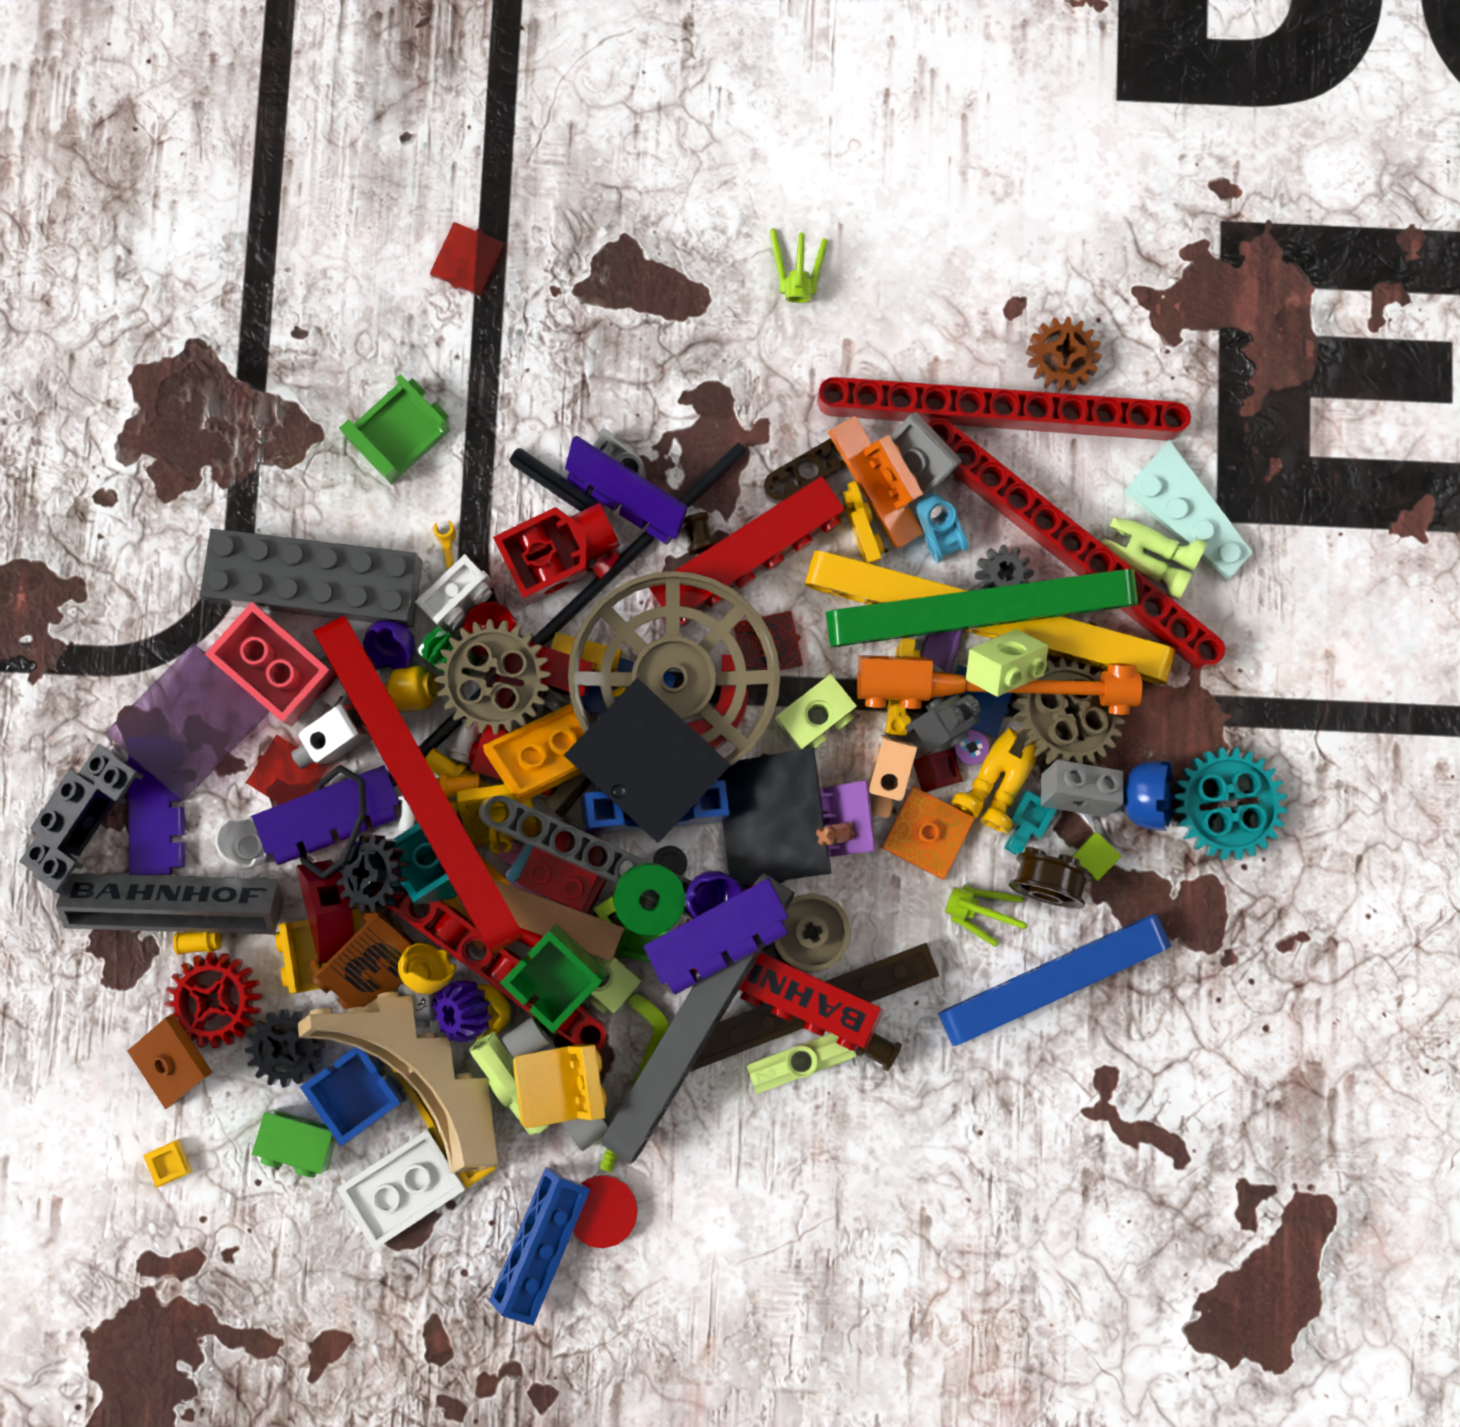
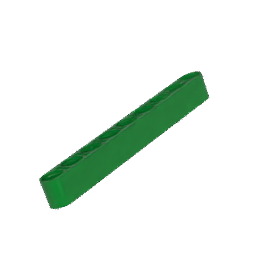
[825,569,1139,647]

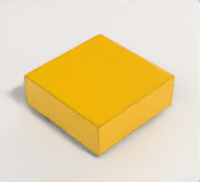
[143,1139,193,1188]

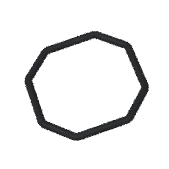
[299,765,367,879]

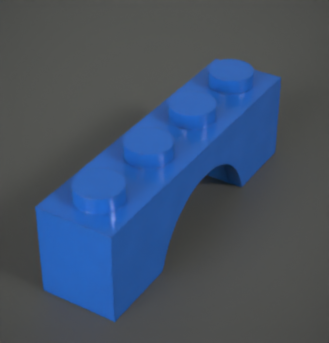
[580,780,729,835]

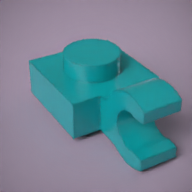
[1004,790,1057,855]

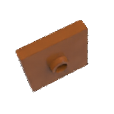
[127,1014,213,1109]

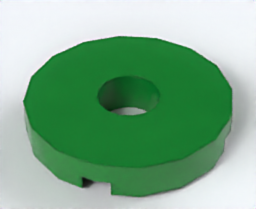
[613,862,686,936]

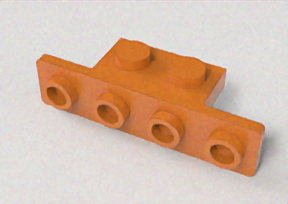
[828,416,923,549]

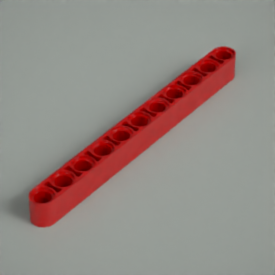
[817,377,1191,441]
[927,418,1226,670]
[313,615,524,955]

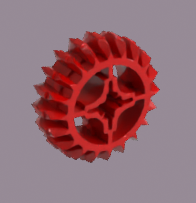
[164,952,263,1049]

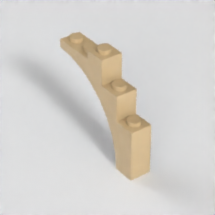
[298,992,498,1173]

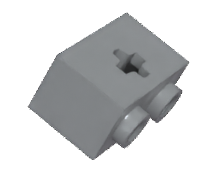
[1041,760,1123,817]

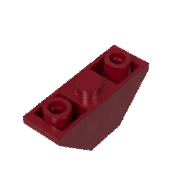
[296,860,354,964]

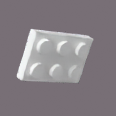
[336,1128,466,1250]

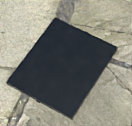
[564,678,731,843]
[717,748,832,887]

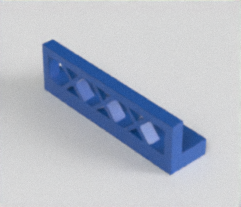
[489,1167,590,1326]

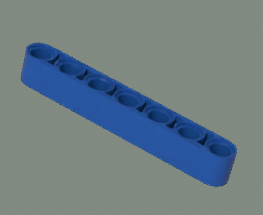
[938,913,1172,1046]

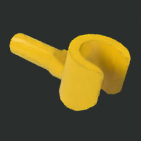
[433,521,456,571]

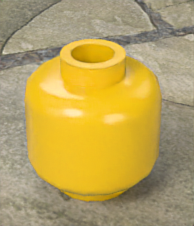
[384,666,439,713]

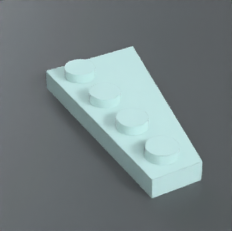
[1123,440,1252,580]

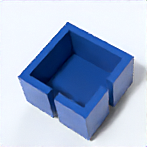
[300,1047,407,1146]

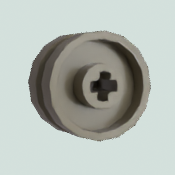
[773,893,851,972]

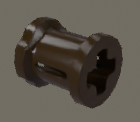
[682,512,717,555]
[856,1031,902,1072]

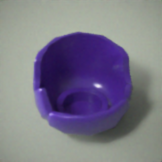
[363,620,416,670]
[685,870,743,918]

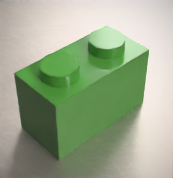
[251,1109,337,1177]

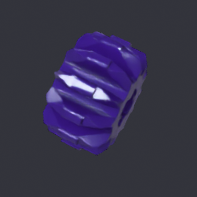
[433,980,492,1043]

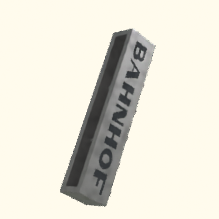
[56,872,283,935]

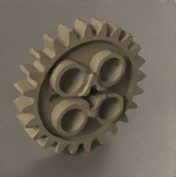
[435,619,551,735]
[1012,658,1125,765]

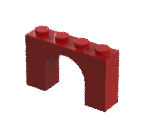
[468,642,597,796]

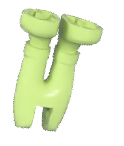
[1101,517,1207,600]

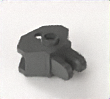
[905,693,980,757]

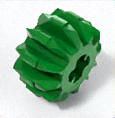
[418,627,479,675]

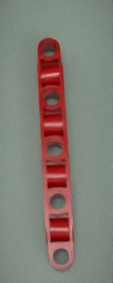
[386,884,608,1051]

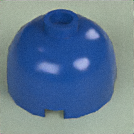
[1123,761,1173,831]

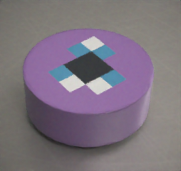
[953,730,989,766]

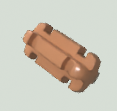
[816,822,855,846]

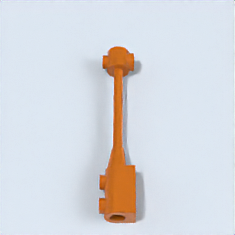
[857,655,1142,715]

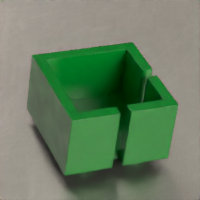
[500,923,608,1033]

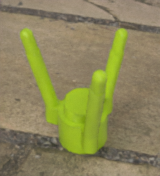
[770,228,828,303]
[945,885,1027,947]

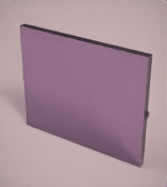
[105,643,270,802]

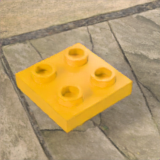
[457,784,539,854]

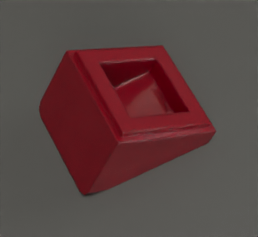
[913,749,963,792]

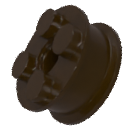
[1008,847,1093,909]

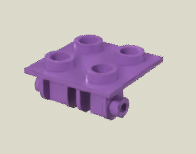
[820,780,876,857]

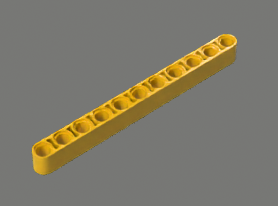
[804,551,1175,685]

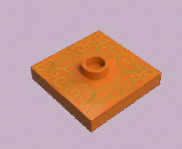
[881,786,975,880]

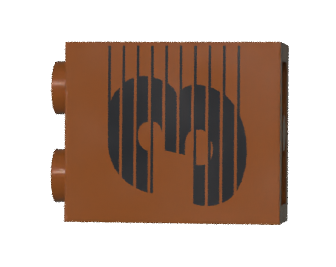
[309,912,416,1010]

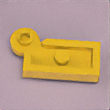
[843,481,885,566]

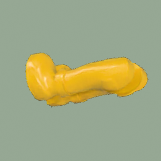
[951,727,1037,834]

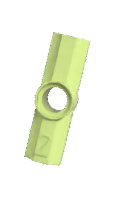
[469,1031,549,1135]
[746,1033,856,1094]

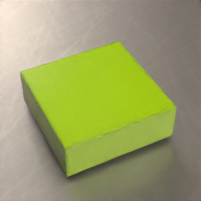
[1072,832,1122,881]

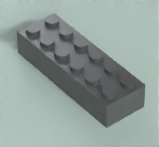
[200,528,423,628]

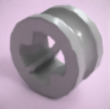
[541,688,571,712]

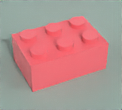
[204,602,337,727]

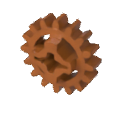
[1026,317,1102,392]

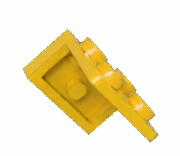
[513,1044,607,1128]

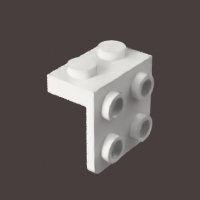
[415,554,494,631]

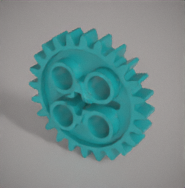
[1171,747,1288,860]

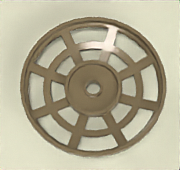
[568,571,780,766]

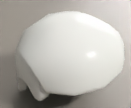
[214,816,270,870]

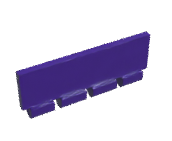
[565,435,688,545]
[128,736,185,876]
[251,765,400,866]
[643,878,789,995]

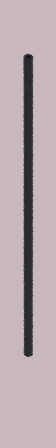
[389,443,747,788]

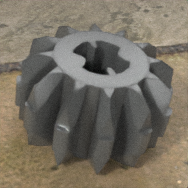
[974,545,1034,590]

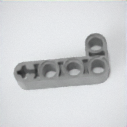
[502,1016,610,1151]

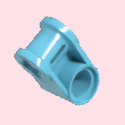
[916,493,969,563]

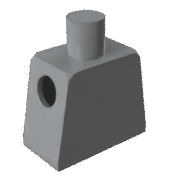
[291,704,372,769]

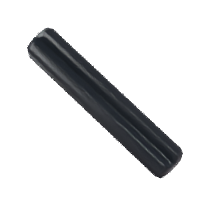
[509,448,599,512]

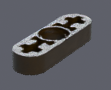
[764,438,847,504]

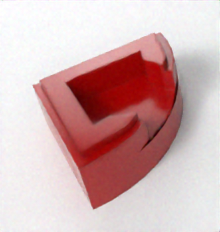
[589,549,620,579]

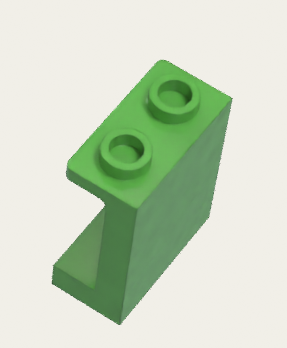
[339,374,451,485]

